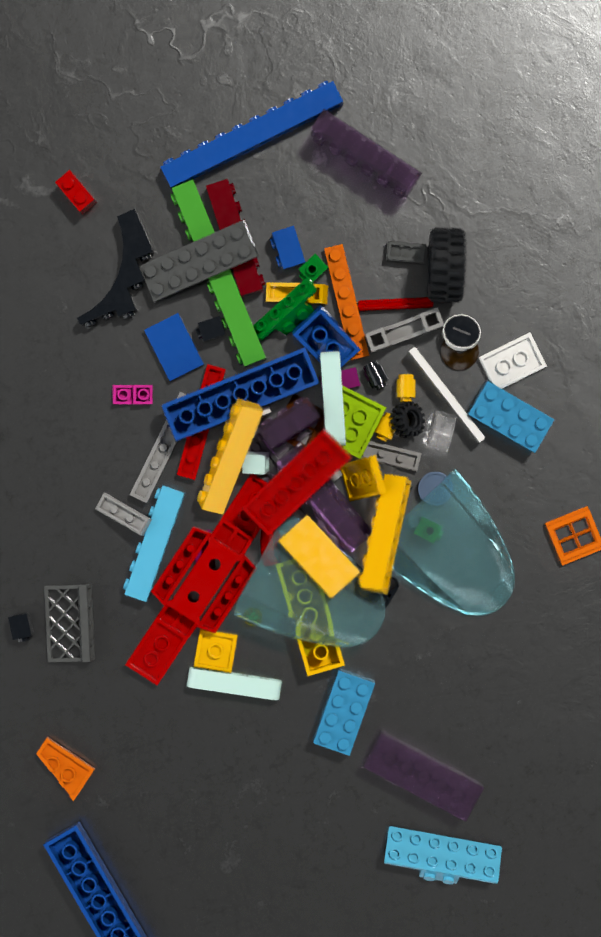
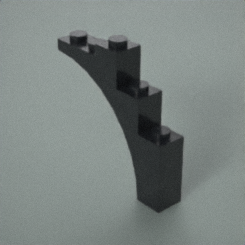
[77,209,154,328]

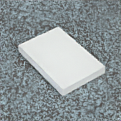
[478,332,547,389]

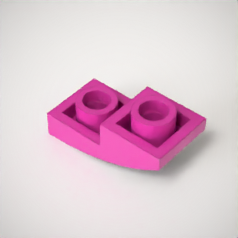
[112,385,152,404]

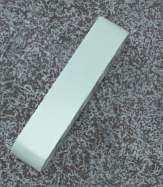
[320,351,346,446]
[187,667,282,700]

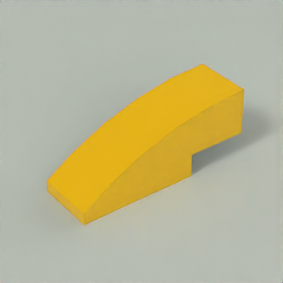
[266,282,328,305]

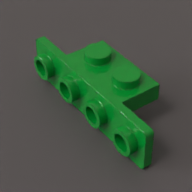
[253,277,317,340]

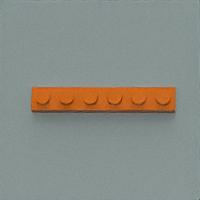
[324,244,369,360]

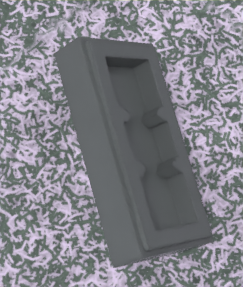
[386,241,426,264]

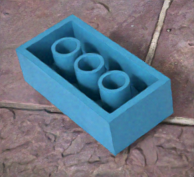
[467,381,555,453]
[313,668,375,756]

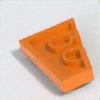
[36,737,95,801]

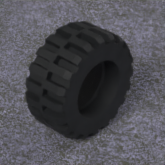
[427,228,466,303]

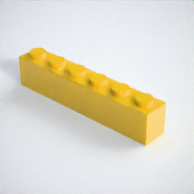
[197,398,263,515]
[359,474,411,594]

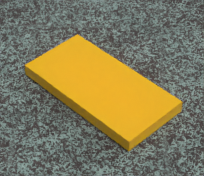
[278,515,360,599]

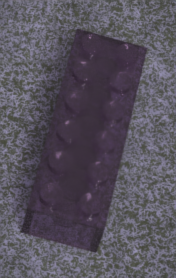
[311,110,422,198]
[276,442,372,553]
[363,730,484,822]

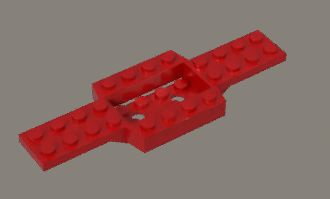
[125,474,267,685]

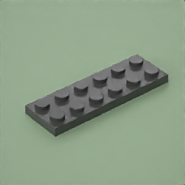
[139,220,259,302]

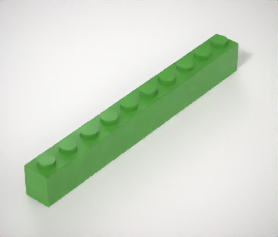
[170,180,266,367]

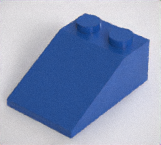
[293,304,360,367]

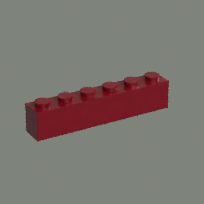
[206,179,266,297]

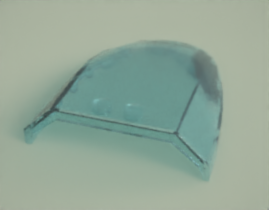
[393,469,515,616]
[234,515,385,647]

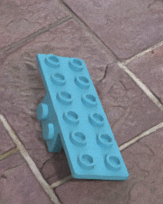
[384,826,502,885]

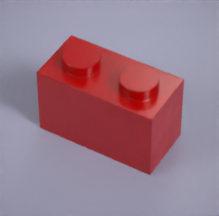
[55,170,97,215]

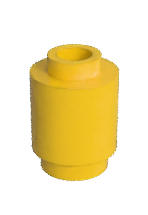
[396,374,416,402]
[374,412,396,442]

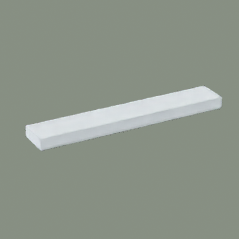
[408,347,485,443]

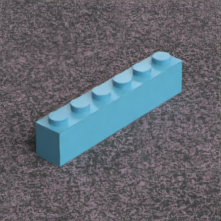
[123,485,185,602]

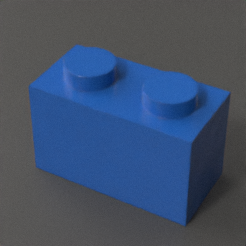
[270,226,306,271]

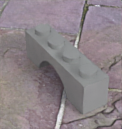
[365,307,444,353]

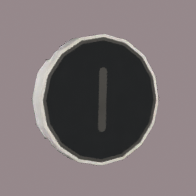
[442,314,481,351]

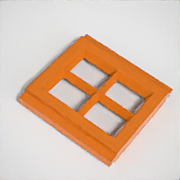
[545,506,601,566]

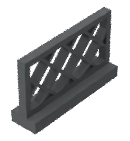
[44,584,95,662]

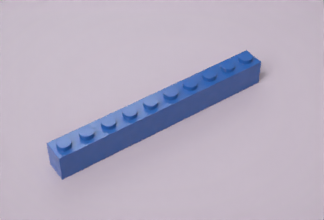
[161,81,343,189]

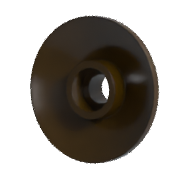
[440,340,479,370]

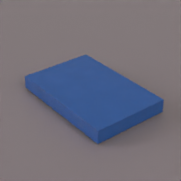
[144,313,204,382]

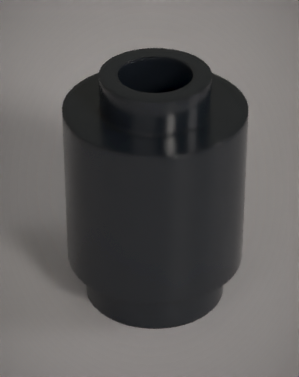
[363,361,389,391]

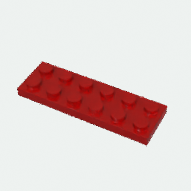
[242,429,352,536]

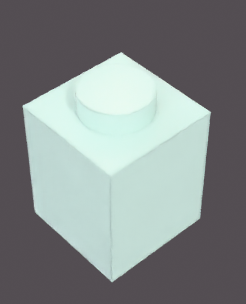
[241,451,269,475]

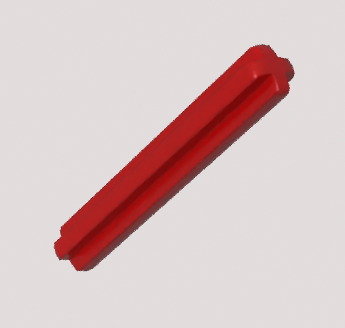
[358,297,434,311]

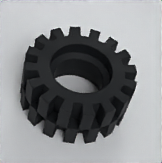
[390,402,426,438]

